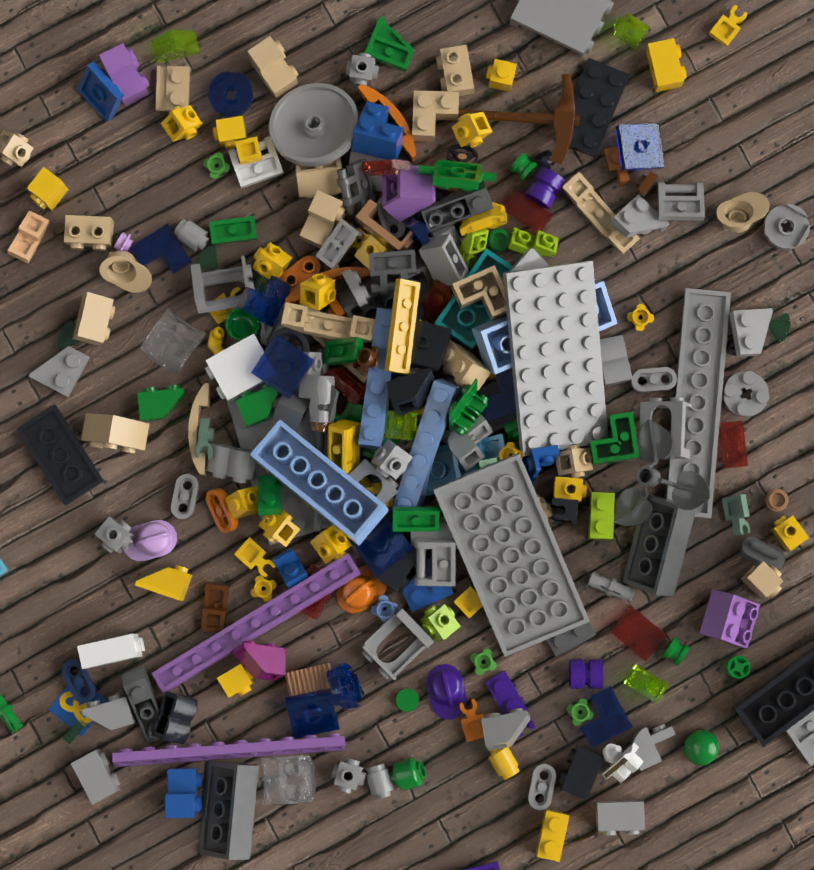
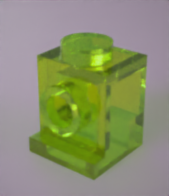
[613,12,650,51]
[384,409,417,440]

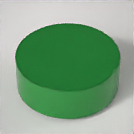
[488,229,510,252]
[396,688,419,712]

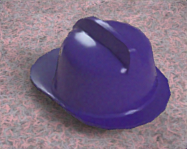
[427,664,467,720]

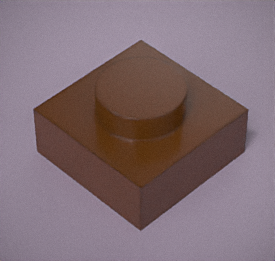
[635,171,658,198]

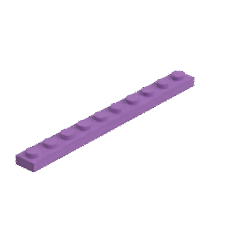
[152,553,361,694]
[112,733,346,767]

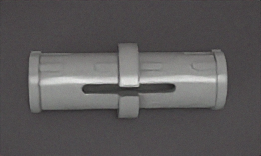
[587,572,635,603]

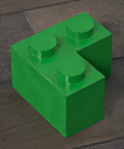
[588,412,639,466]

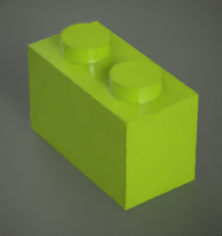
[588,492,615,540]

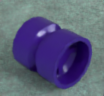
[524,167,565,209]
[569,659,604,689]

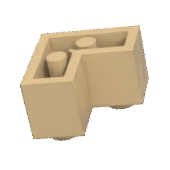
[248,36,299,99]
[412,90,459,142]
[299,190,346,249]
[451,265,507,321]
[81,413,149,454]

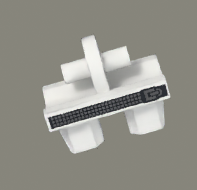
[602,743,644,783]

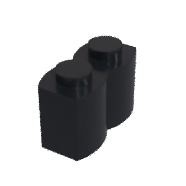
[153,691,198,744]

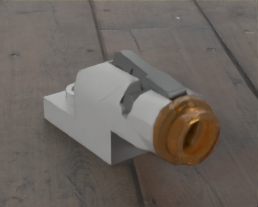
[299,352,339,432]

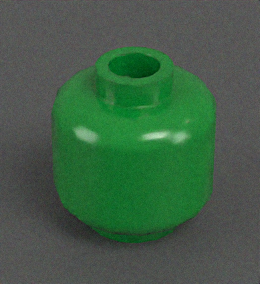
[390,757,426,791]

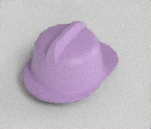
[125,520,177,561]

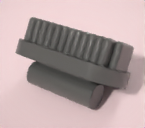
[740,537,785,569]

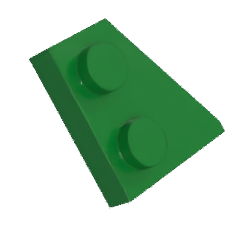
[365,16,414,72]

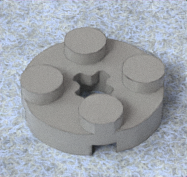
[763,204,810,250]
[723,371,769,417]

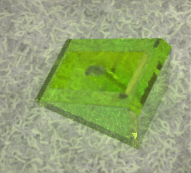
[152,30,201,64]
[623,664,669,704]

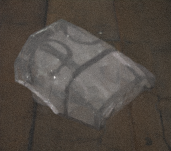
[141,308,206,373]
[260,755,316,805]

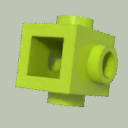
[420,604,461,642]

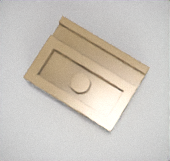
[155,66,191,112]

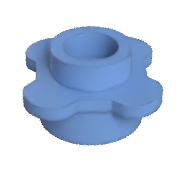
[371,595,398,622]

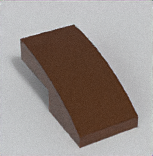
[201,582,230,633]

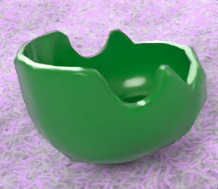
[225,306,260,342]
[684,729,719,766]

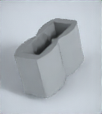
[600,335,632,387]
[206,443,256,483]

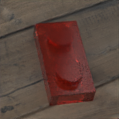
[362,159,410,177]
[504,190,553,232]
[421,279,454,324]
[719,421,748,469]

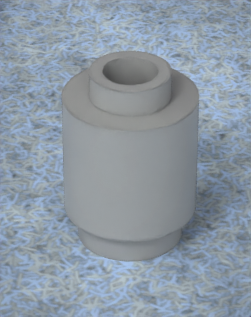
[174,219,209,251]
[366,763,394,799]

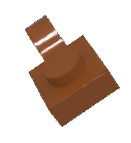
[603,144,632,186]

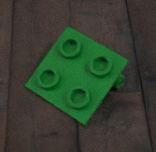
[448,379,489,436]

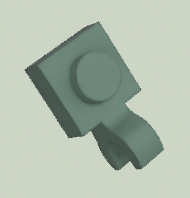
[195,418,214,459]
[722,494,750,536]

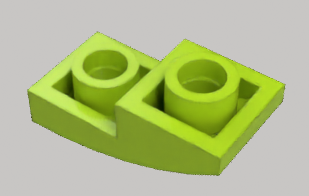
[508,227,559,257]
[458,229,489,269]

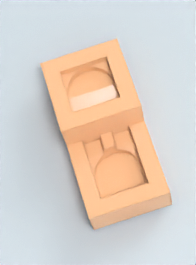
[8,210,49,264]

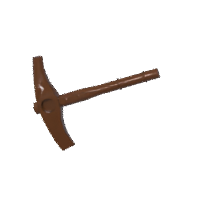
[458,74,580,164]

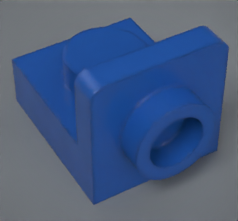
[525,445,560,478]
[273,548,309,589]

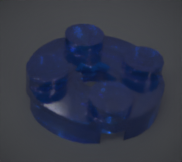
[209,71,254,118]
[326,663,362,710]

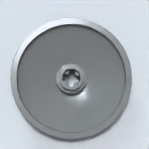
[269,83,359,166]

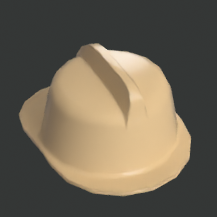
[716,192,770,233]
[99,251,152,293]

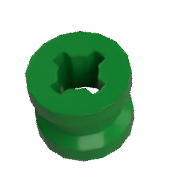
[509,153,538,181]
[662,637,690,666]
[725,656,751,679]

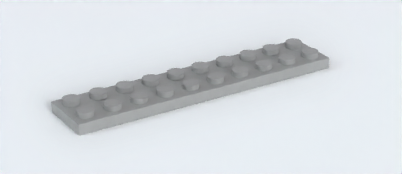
[666,288,731,519]

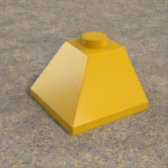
[135,565,192,601]

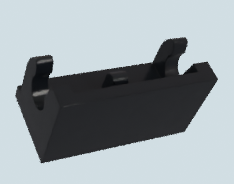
[549,498,578,525]

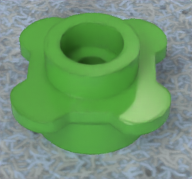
[203,152,230,179]
[470,649,497,675]
[566,699,594,726]

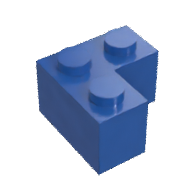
[352,101,403,162]
[165,767,202,818]

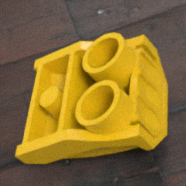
[460,202,507,237]

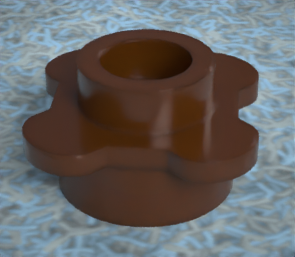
[357,346,378,372]

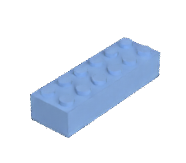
[472,279,618,374]
[250,420,389,546]

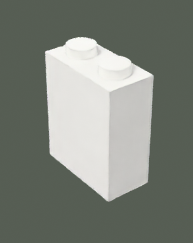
[205,334,277,403]
[77,634,145,669]

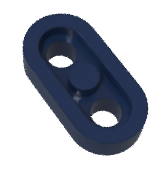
[62,659,97,703]

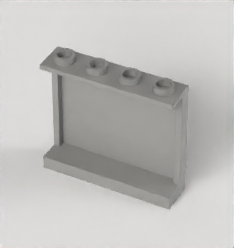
[510,0,614,59]

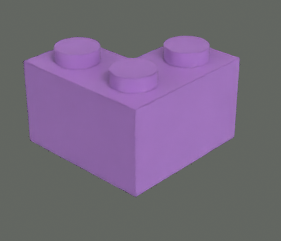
[99,43,150,106]

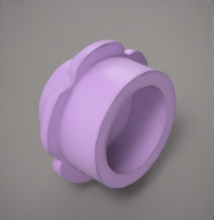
[114,232,133,251]

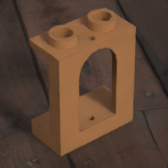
[356,199,414,251]

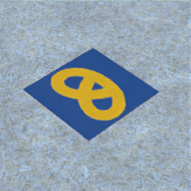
[48,685,109,736]

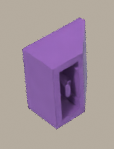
[382,165,436,222]
[699,589,760,649]

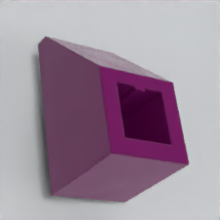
[233,641,286,681]

